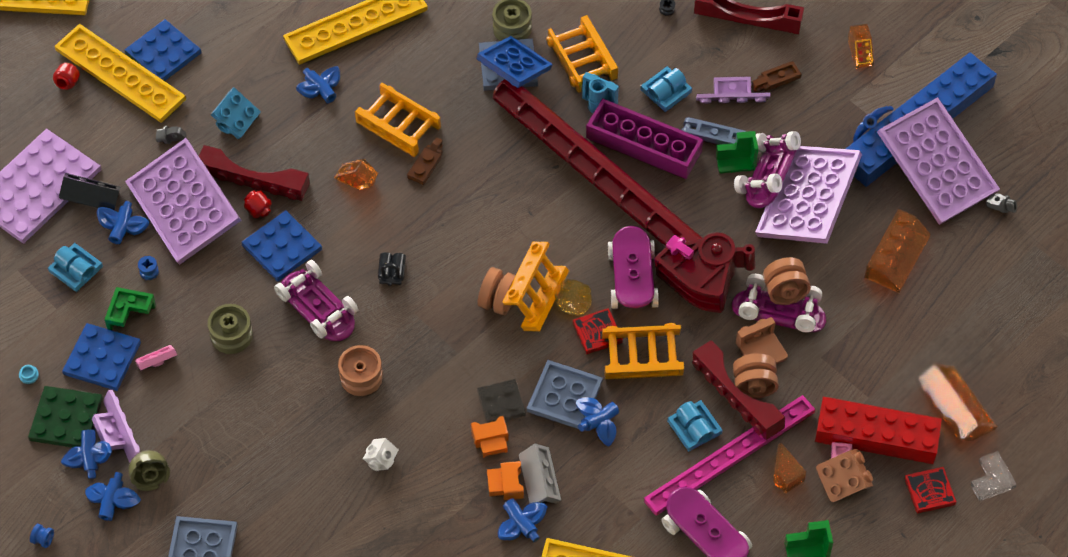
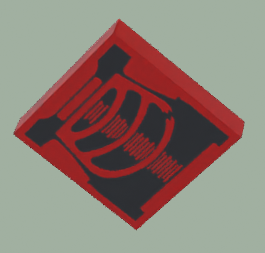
[573,308,623,354]
[904,467,956,514]

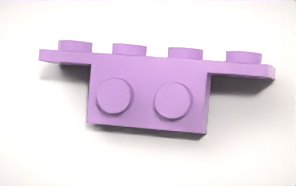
[696,77,770,103]
[92,390,140,463]

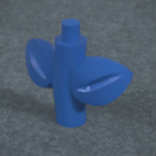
[296,66,340,103]
[853,106,894,142]
[97,201,150,244]
[576,397,619,447]
[61,430,112,479]
[85,472,141,521]
[498,498,547,542]

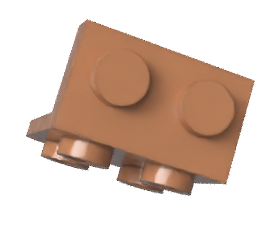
[736,317,788,364]
[816,449,873,502]

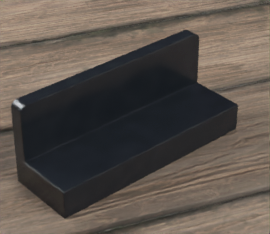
[59,173,121,210]

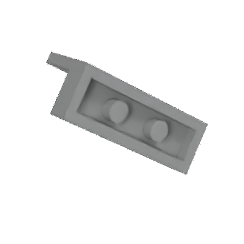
[519,444,561,504]

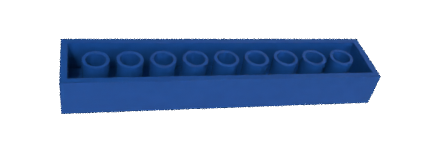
[846,52,997,187]

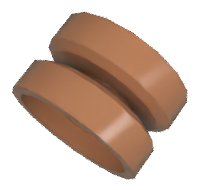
[763,257,811,305]
[478,267,516,316]
[338,345,383,396]
[733,353,779,399]

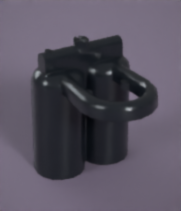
[378,252,406,286]

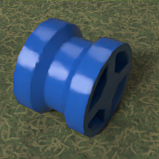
[138,256,159,280]
[30,524,54,548]

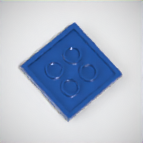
[124,19,201,81]
[476,36,552,88]
[242,210,322,282]
[62,323,141,391]

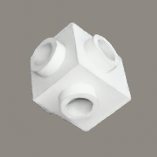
[363,438,399,471]

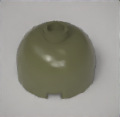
[128,450,170,491]

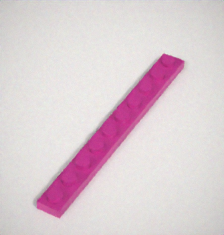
[644,395,815,516]

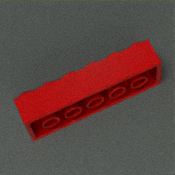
[815,396,942,465]

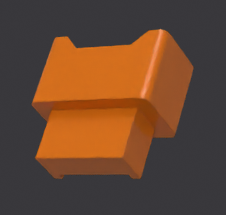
[471,416,509,458]
[487,461,524,500]

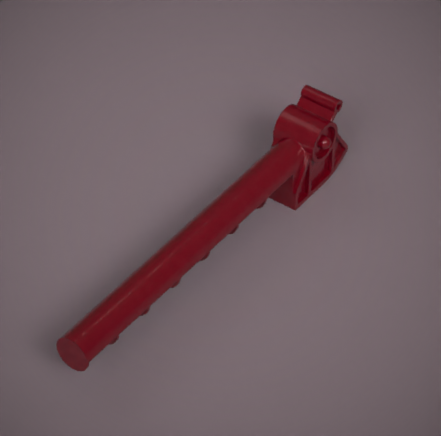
[493,79,756,313]

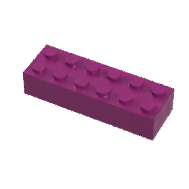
[586,98,703,179]

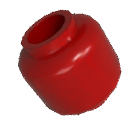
[53,63,80,90]
[244,190,272,218]

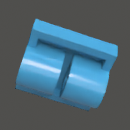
[640,66,692,112]
[582,72,619,113]
[211,87,261,139]
[48,243,103,292]
[667,400,723,452]

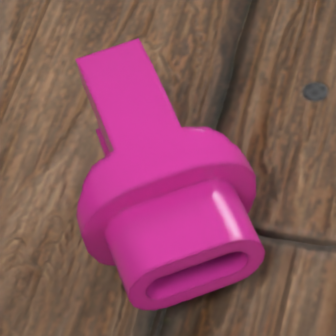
[666,235,694,260]

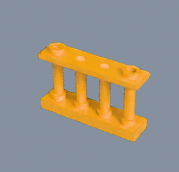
[546,15,618,93]
[355,83,441,157]
[502,242,569,332]
[602,323,684,379]

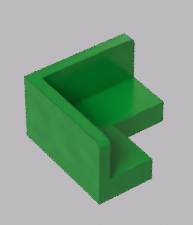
[716,131,758,174]
[104,287,156,330]
[784,520,833,557]

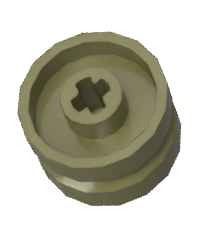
[492,0,532,41]
[208,304,253,354]

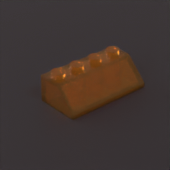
[864,209,931,293]
[919,364,998,441]

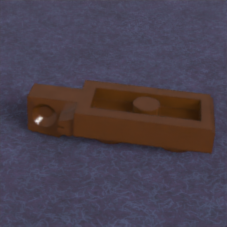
[751,61,802,93]
[407,137,443,185]

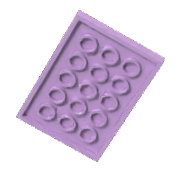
[877,97,1000,225]
[0,128,101,244]
[125,138,242,265]
[755,146,862,244]

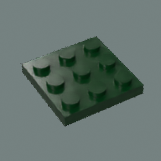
[28,386,103,448]

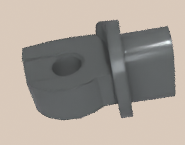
[156,125,186,144]
[986,194,1017,213]

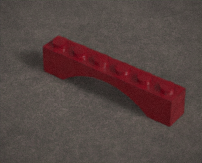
[694,0,804,34]
[199,145,310,201]
[692,340,785,440]

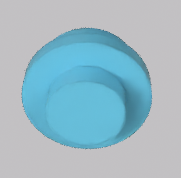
[19,365,39,384]

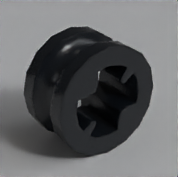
[659,0,675,16]

